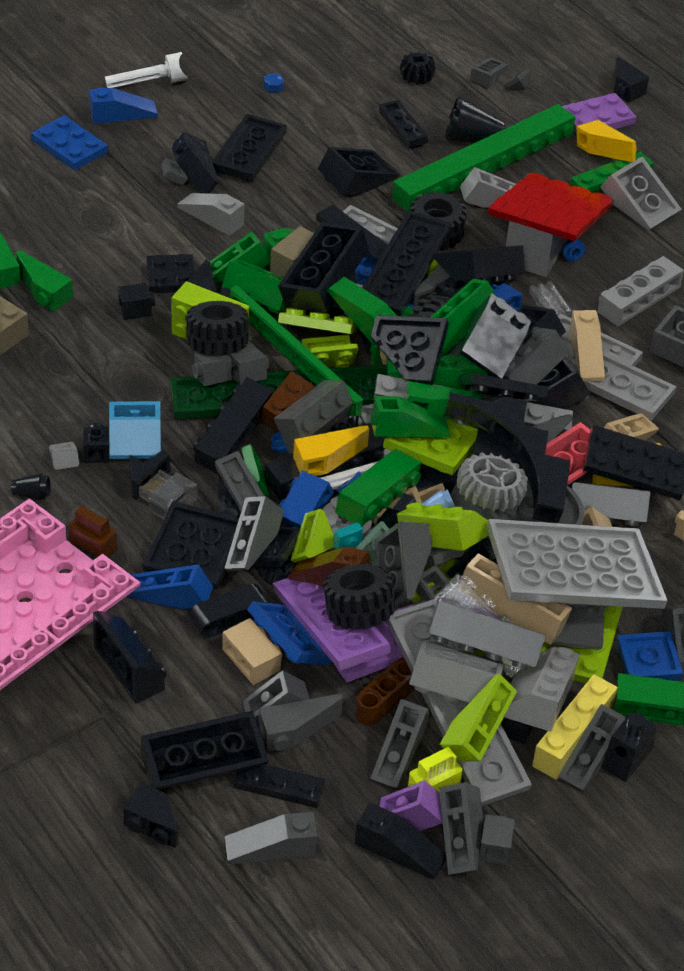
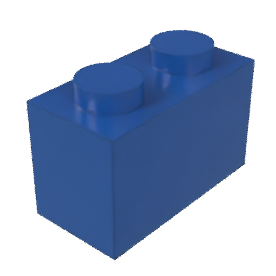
[279,471,334,528]

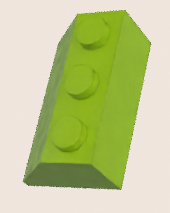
[397,502,489,551]

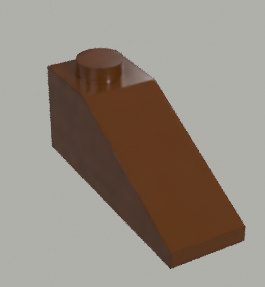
[288,547,370,586]

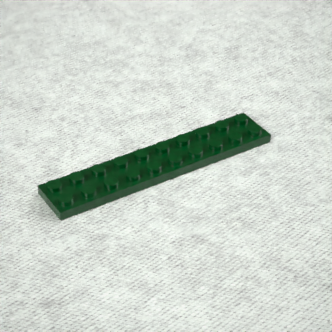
[170,365,388,419]

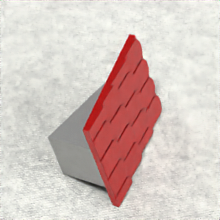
[488,173,614,277]

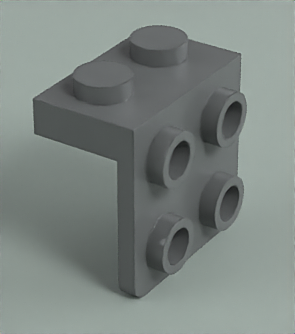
[551,603,605,650]

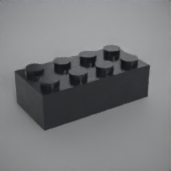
[278,222,369,314]

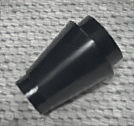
[11,473,51,499]

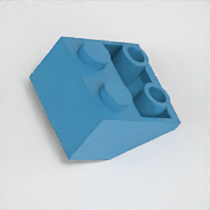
[109,401,161,459]

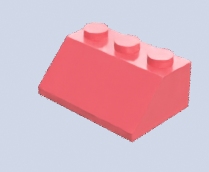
[545,422,590,485]

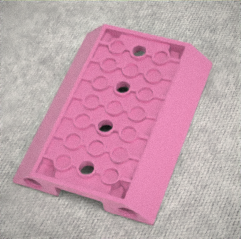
[0,498,140,690]

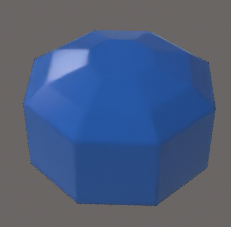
[264,73,284,93]

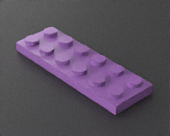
[273,578,391,671]

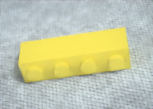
[532,674,618,780]

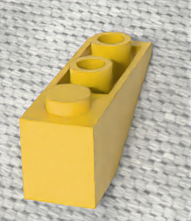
[576,120,637,162]
[293,425,369,476]

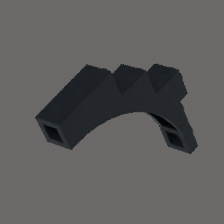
[444,392,571,523]

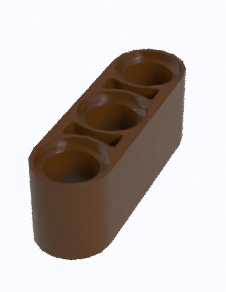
[356,658,415,726]

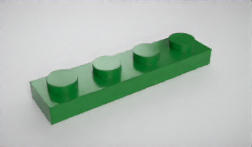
[570,151,654,193]

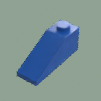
[89,88,158,124]
[126,564,213,609]

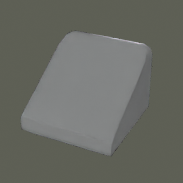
[49,442,79,470]

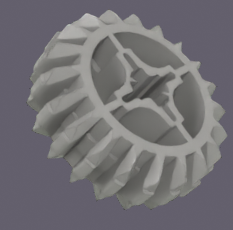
[457,453,528,513]

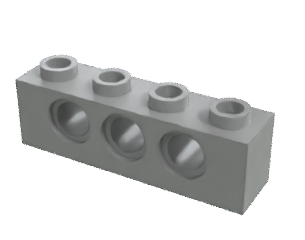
[597,256,684,326]

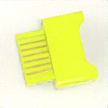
[408,747,462,792]

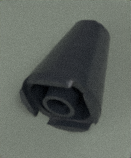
[445,96,507,141]

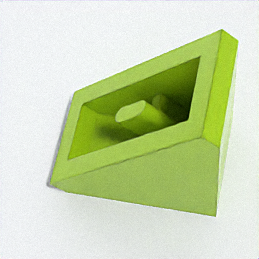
[291,509,334,562]

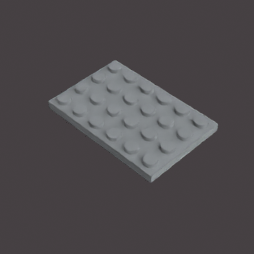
[486,519,668,609]

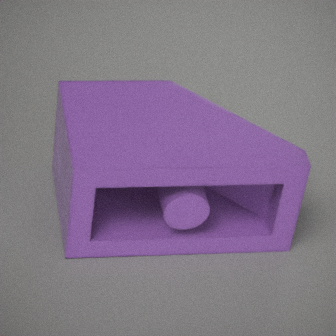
[379,780,443,831]

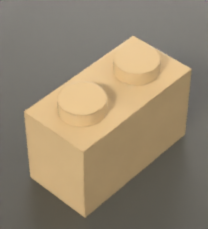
[222,618,282,685]

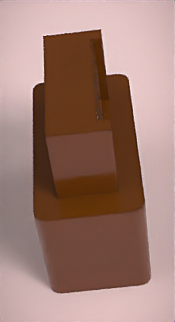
[69,504,117,558]

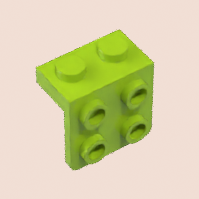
[301,335,359,368]

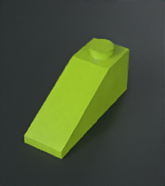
[440,674,517,762]

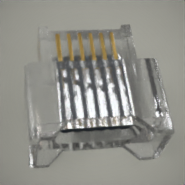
[139,470,198,519]

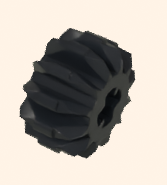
[400,51,436,85]

